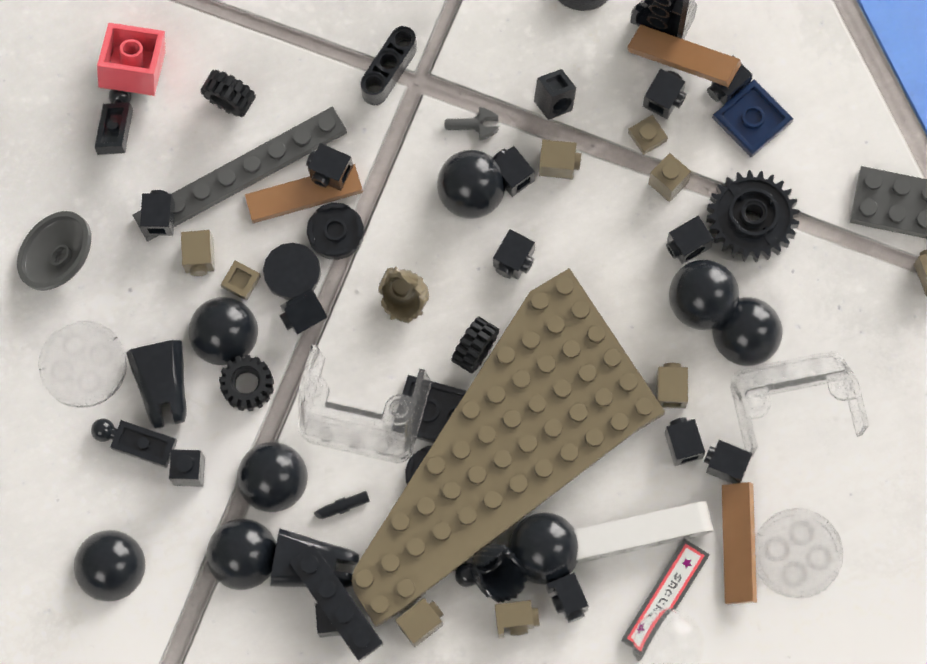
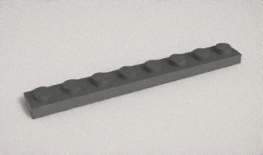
[133,106,347,242]

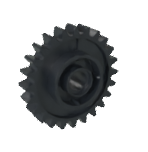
[706,170,800,262]

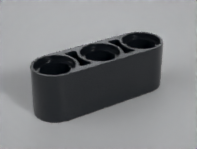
[361,26,417,105]

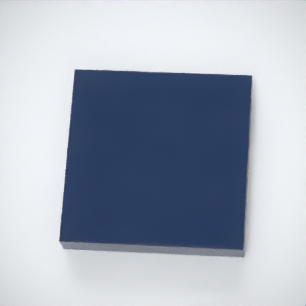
[712,79,794,158]

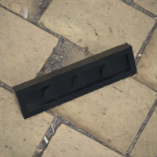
[289,544,384,662]

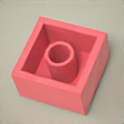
[97,23,165,96]

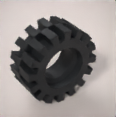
[200,70,256,117]
[451,316,500,373]
[219,355,274,411]

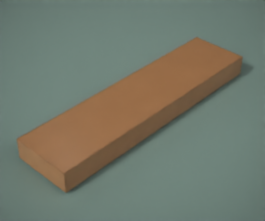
[627,25,741,87]
[245,164,363,224]
[722,482,757,605]

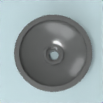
[17,211,91,291]

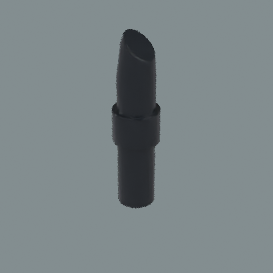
[314,491,370,519]

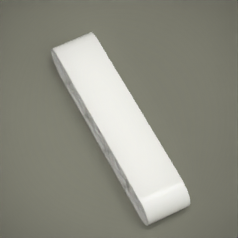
[574,501,714,563]

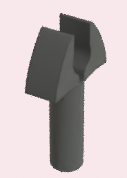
[444,107,499,141]

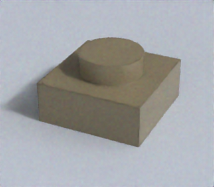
[628,115,668,155]
[220,260,261,301]

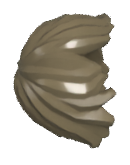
[378,267,429,323]

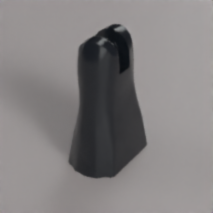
[126,340,187,429]
[270,529,359,587]

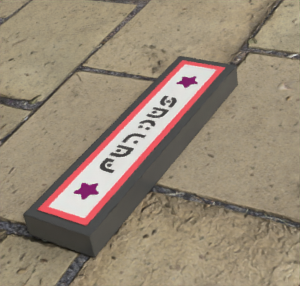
[621,539,710,657]

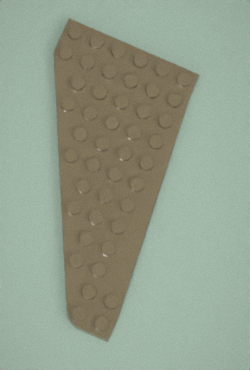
[352,268,665,627]

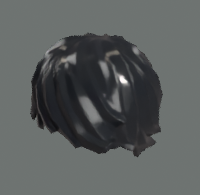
[470,544,527,603]

